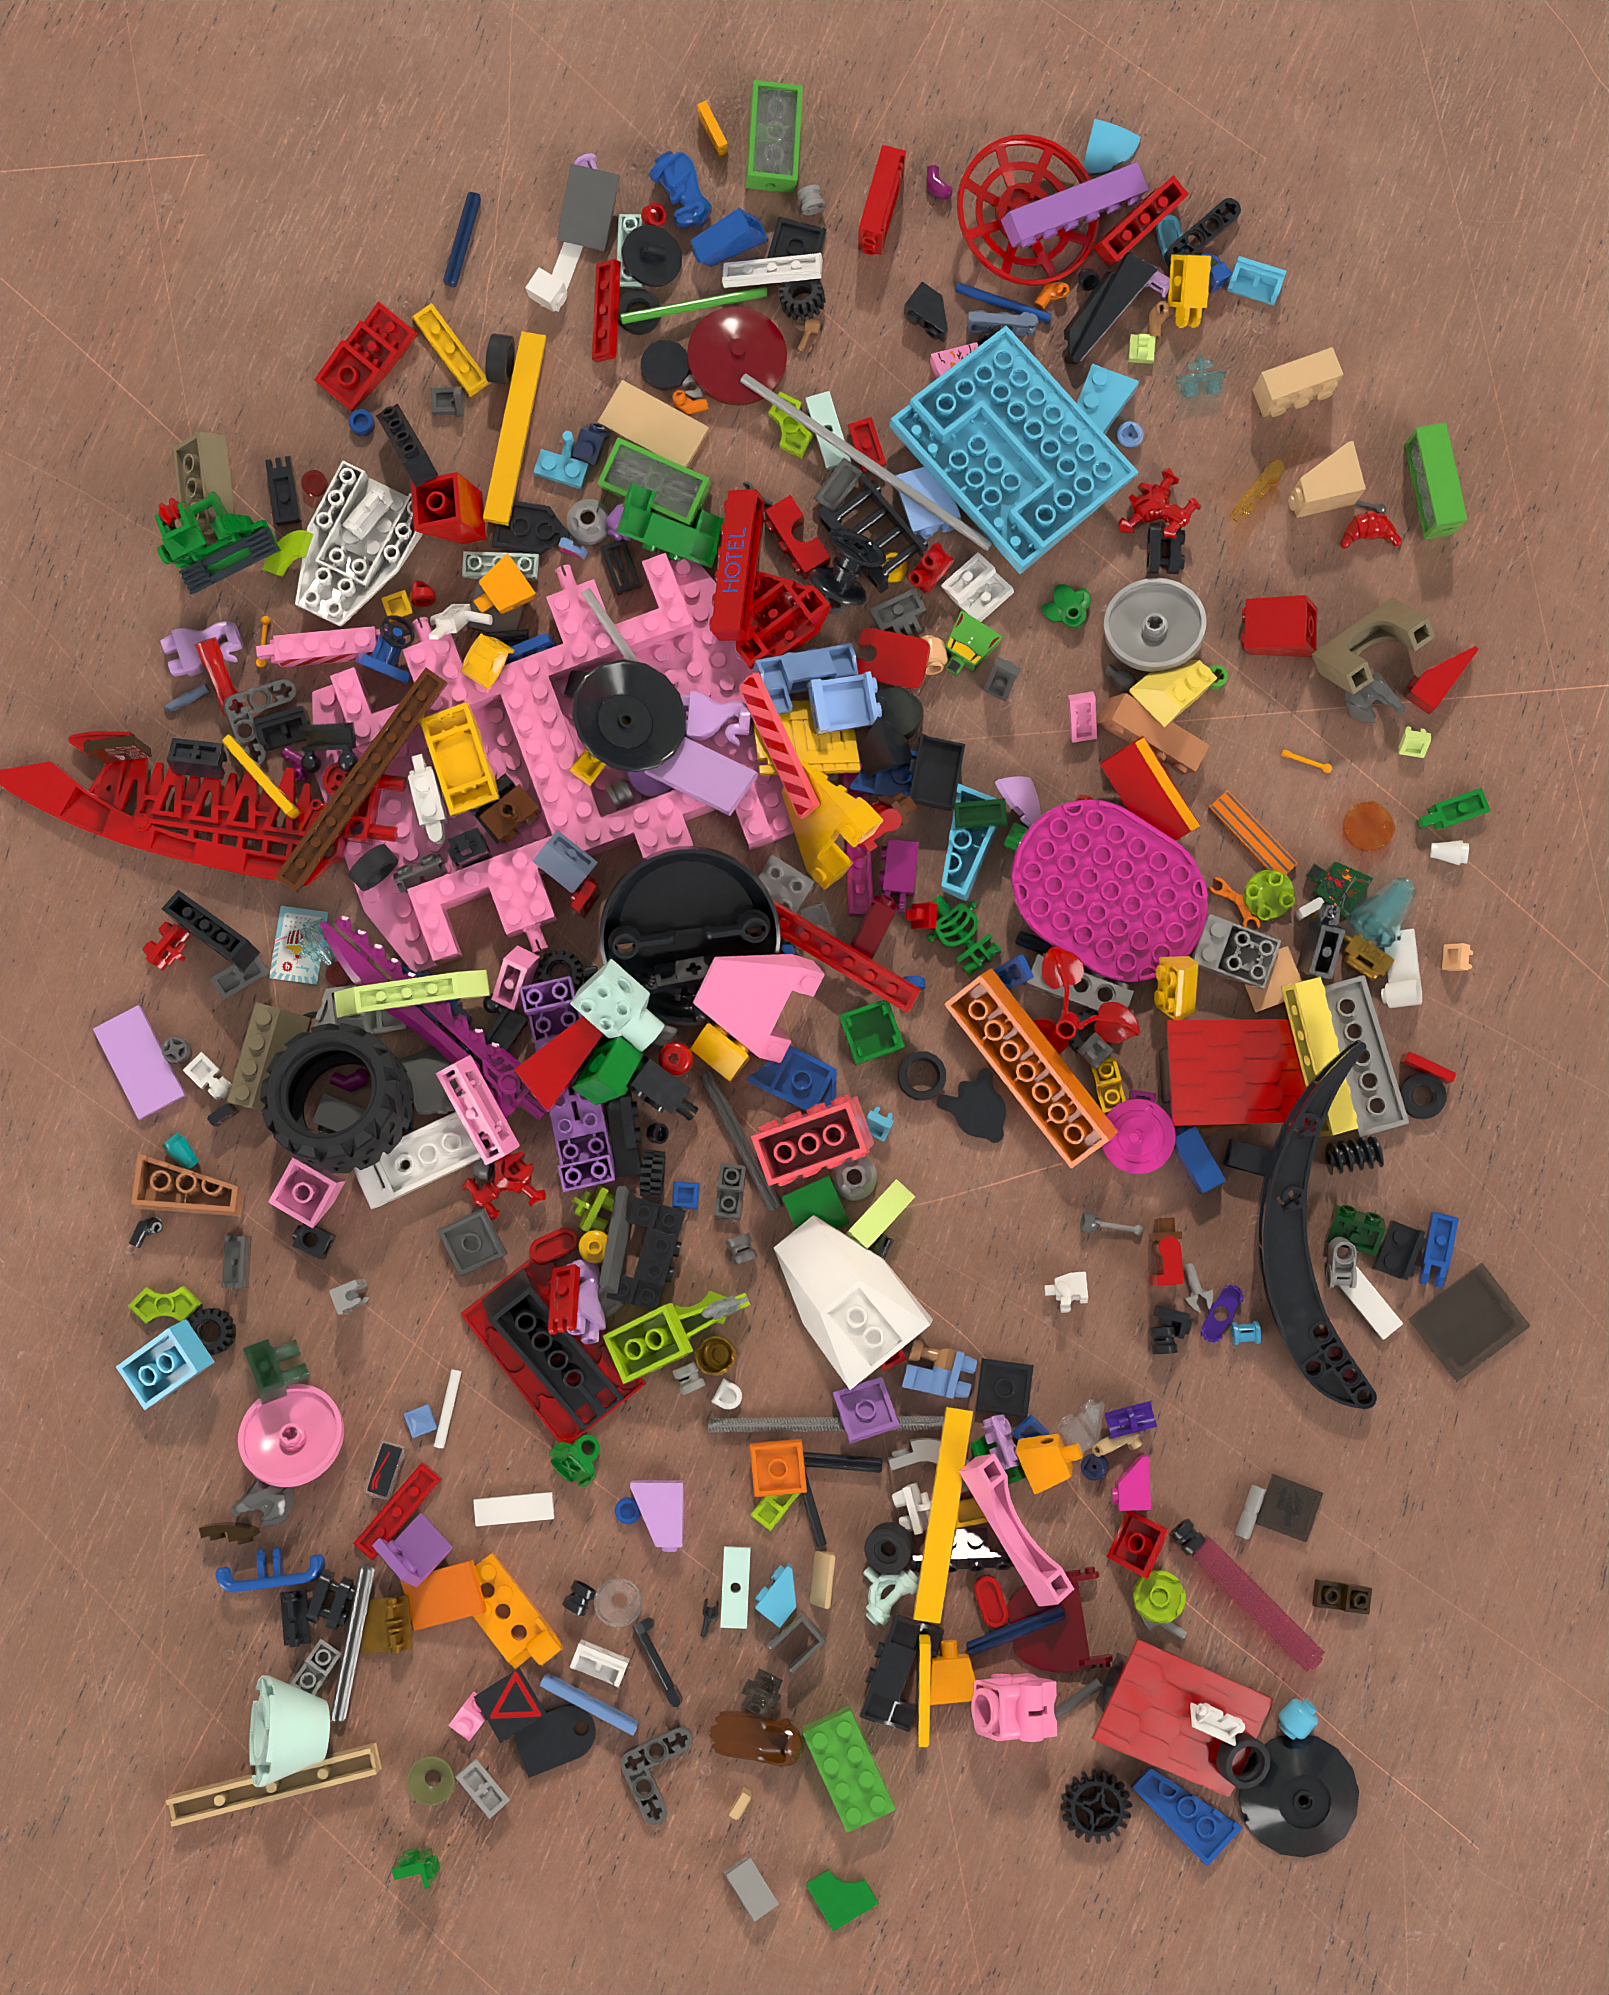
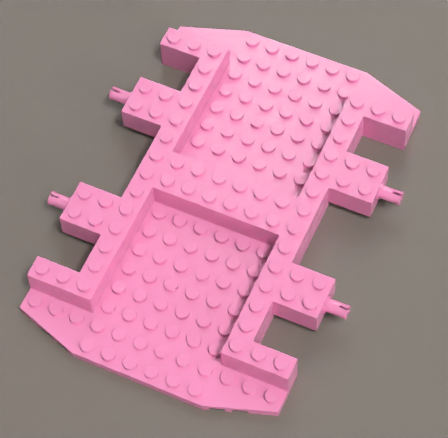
[312,553,795,973]

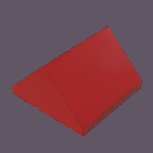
[1106,1511,1169,1579]

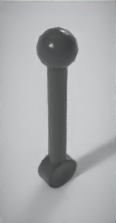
[1355,500,1386,514]

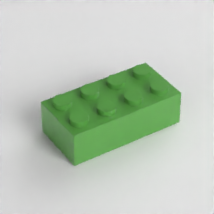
[802,1705,896,1833]

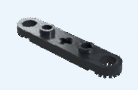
[630,949,756,994]

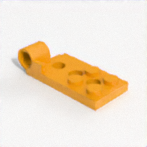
[473,1552,563,1669]

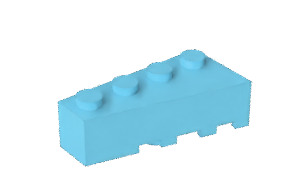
[1077,364,1139,434]
[941,784,999,901]

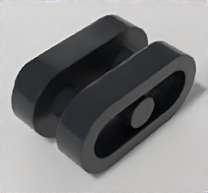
[1146,523,1185,575]
[306,1569,355,1630]

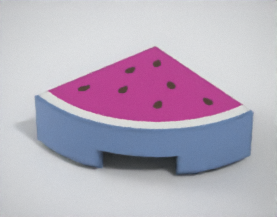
[559,537,588,560]

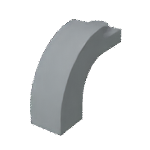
[888,1437,969,1493]

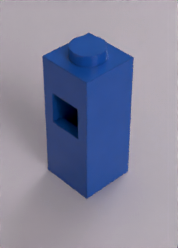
[1174,1126,1226,1194]

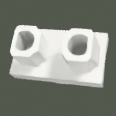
[892,1482,931,1535]

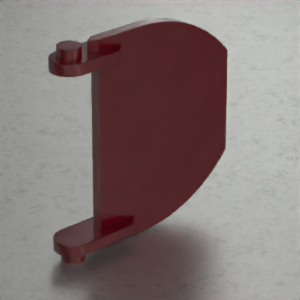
[1007,1566,1113,1672]

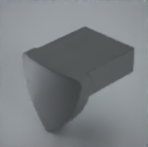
[431,386,465,417]

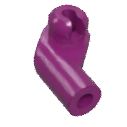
[927,165,953,199]
[281,747,309,782]
[330,1068,369,1092]

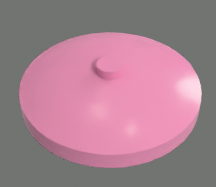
[238,1384,344,1487]

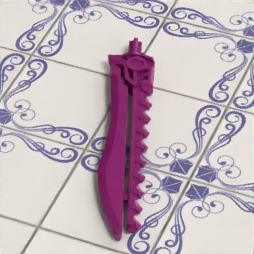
[320,916,547,1121]

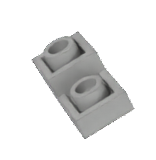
[290,1639,342,1695]

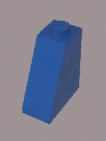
[690,208,769,267]

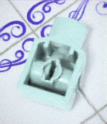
[570,959,664,1052]

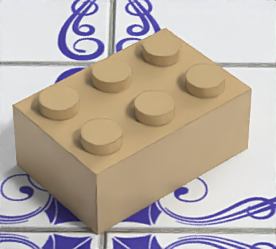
[1253,347,1344,417]

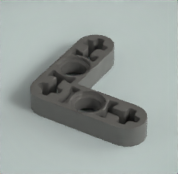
[223,679,296,765]
[621,1725,693,1825]

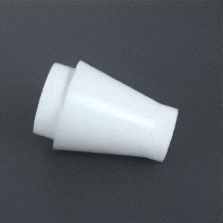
[1430,840,1469,866]

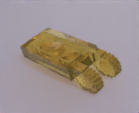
[1230,459,1285,522]

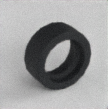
[485,333,515,385]
[348,844,399,891]
[898,1051,946,1101]
[1216,1733,1270,1789]

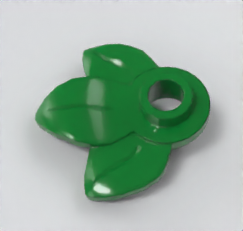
[1041,584,1091,629]

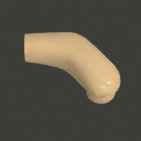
[1092,1432,1142,1456]

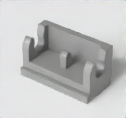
[329,1279,370,1315]
[455,1759,510,1819]
[722,1857,779,1922]

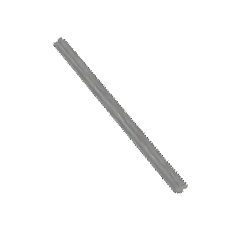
[708,1416,944,1433]

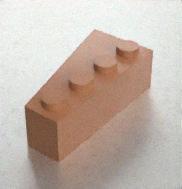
[1096,693,1210,774]
[131,1153,245,1217]

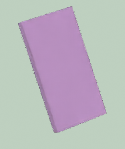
[644,737,758,816]
[93,1005,187,1120]

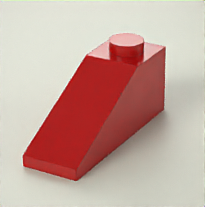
[1404,646,1479,714]

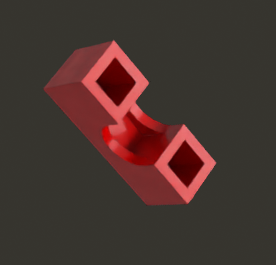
[764,495,831,580]

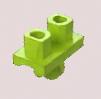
[572,1185,615,1232]

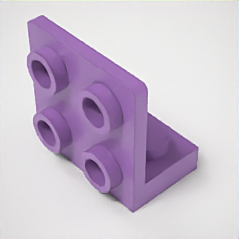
[372,1513,453,1587]

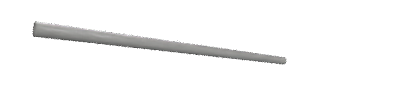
[740,373,993,552]

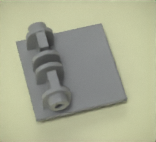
[759,854,815,913]

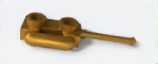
[1310,913,1395,980]

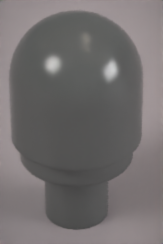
[1104,664,1137,693]

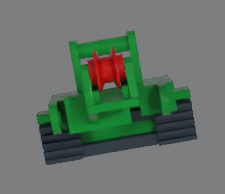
[154,491,281,595]

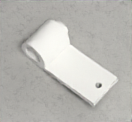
[1381,929,1422,1008]

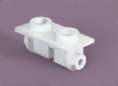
[342,487,394,540]
[1190,1703,1245,1746]

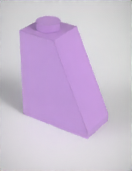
[630,1480,684,1552]

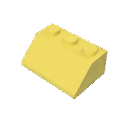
[1129,659,1217,727]

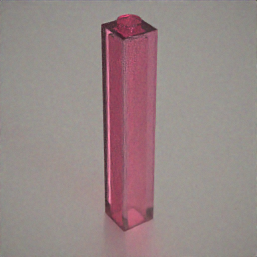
[1190,1535,1325,1672]

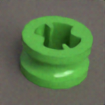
[1209,665,1228,690]

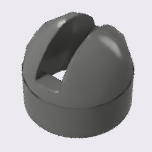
[473,1159,495,1181]

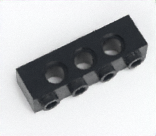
[376,404,438,487]
[162,890,260,972]

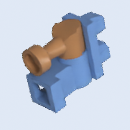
[902,1339,977,1399]

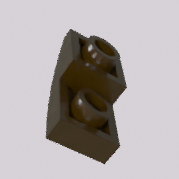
[199,1522,261,1545]
[1312,1579,1372,1615]

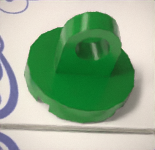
[549,1435,600,1487]

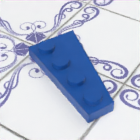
[1130,1767,1243,1867]

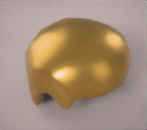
[695,1336,737,1376]

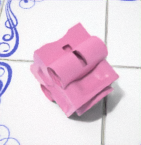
[971,1673,1057,1742]

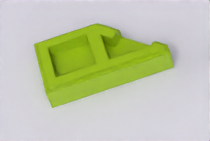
[750,1493,800,1531]

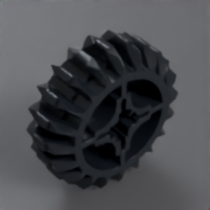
[1060,1768,1132,1844]

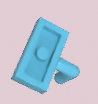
[533,431,589,490]

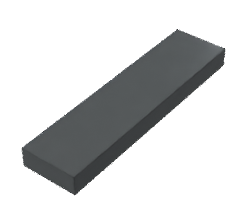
[599,1186,635,1294]

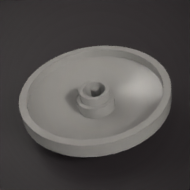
[1104,578,1206,672]

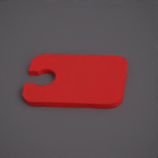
[856,628,931,689]

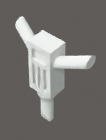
[429,604,493,639]

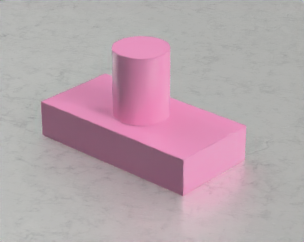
[1068,691,1097,743]

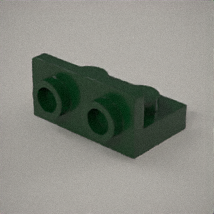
[1325,1205,1386,1256]

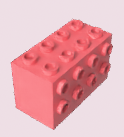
[751,1093,874,1186]

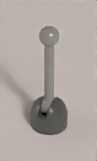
[1080,1211,1143,1235]

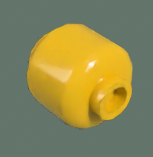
[578,1230,608,1264]

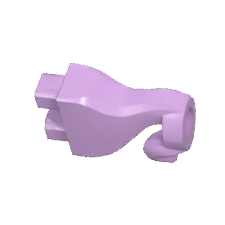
[160,621,243,677]
[681,691,751,746]
[566,1260,606,1344]

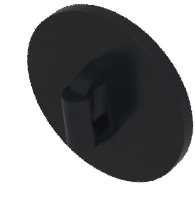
[621,225,682,287]

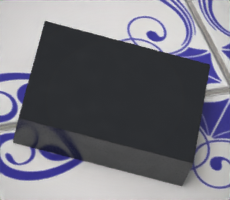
[908,734,965,811]

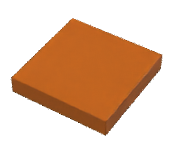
[750,1439,807,1497]

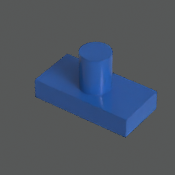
[993,954,1034,991]

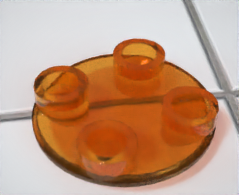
[1343,801,1395,852]

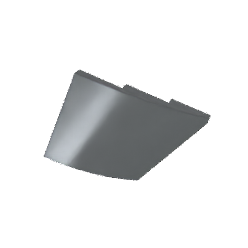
[399,1047,463,1114]

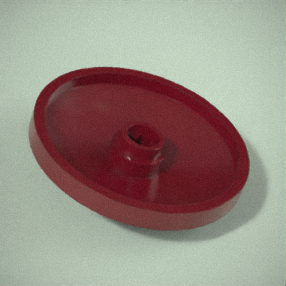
[687,306,787,406]

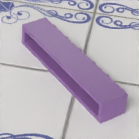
[1001,162,1149,248]

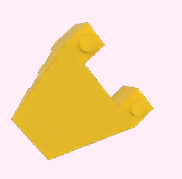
[781,761,883,890]

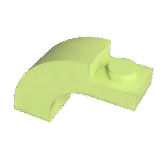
[845,1179,915,1249]

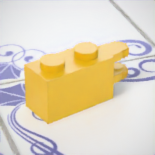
[1168,254,1211,328]

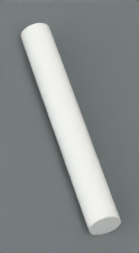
[434,1369,462,1448]

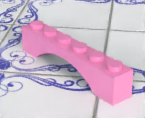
[959,1453,1074,1606]

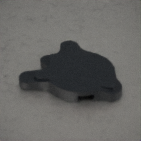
[936,1068,1006,1143]

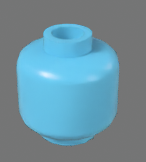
[1278,1698,1318,1739]

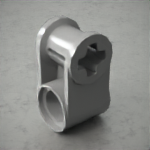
[1326,1237,1357,1288]

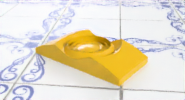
[420,702,500,816]

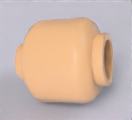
[921,635,948,675]

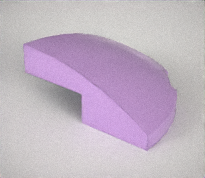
[995,776,1041,827]

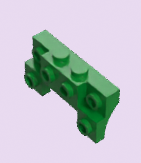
[616,482,724,568]

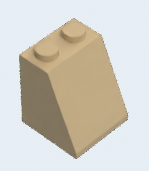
[1288,441,1366,518]

